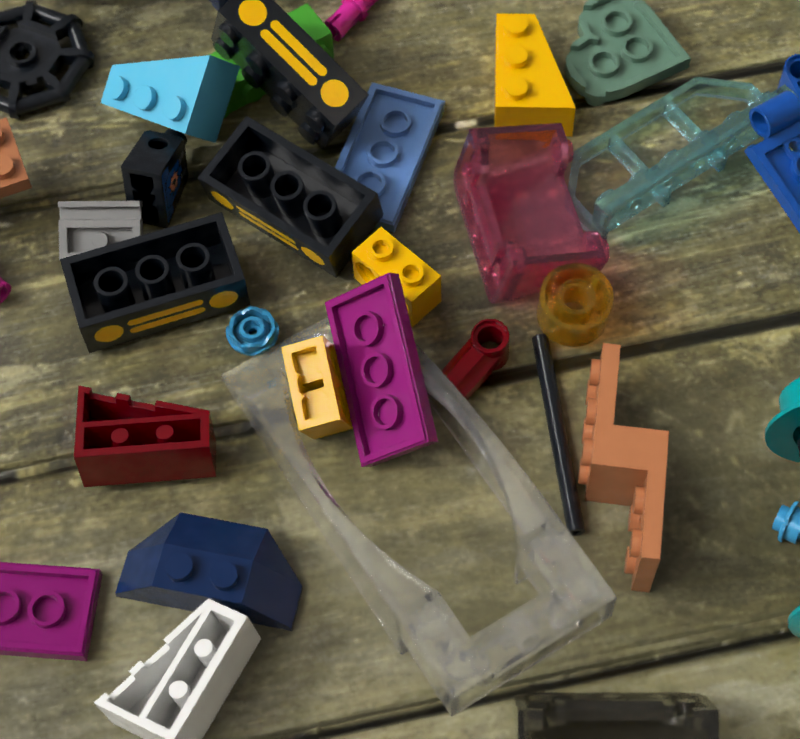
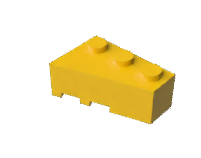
[494,13,576,137]

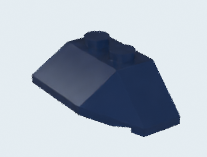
[115,512,303,631]

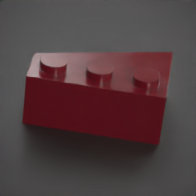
[74,385,216,487]

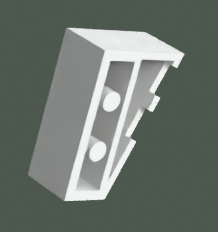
[94,599,261,739]

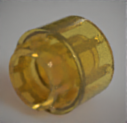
[536,263,614,347]

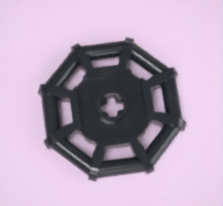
[0,0,95,119]

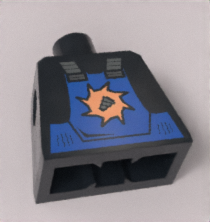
[121,129,188,228]

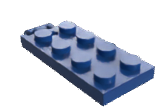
[744,90,800,233]

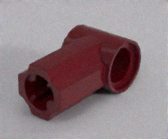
[435,319,509,404]

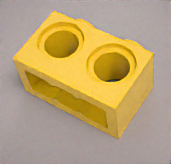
[352,227,441,328]
[281,335,353,440]

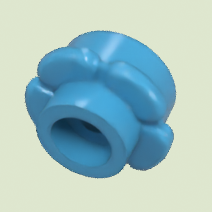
[772,501,800,545]

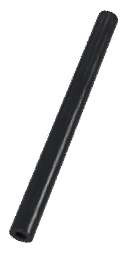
[532,334,585,536]

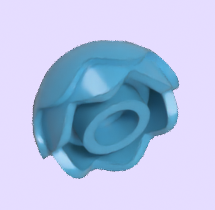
[226,306,279,356]

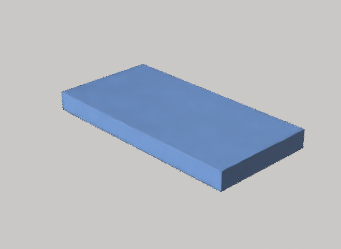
[335,82,445,233]

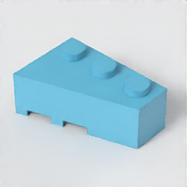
[100,55,240,143]

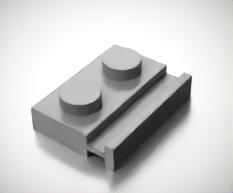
[58,201,143,261]

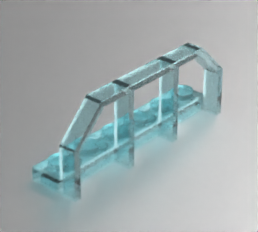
[565,77,796,247]

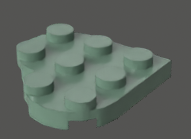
[564,0,691,106]

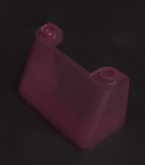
[454,123,609,304]

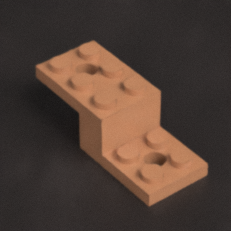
[578,343,669,592]

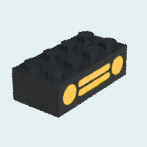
[211,0,369,149]
[198,116,384,278]
[60,212,250,353]

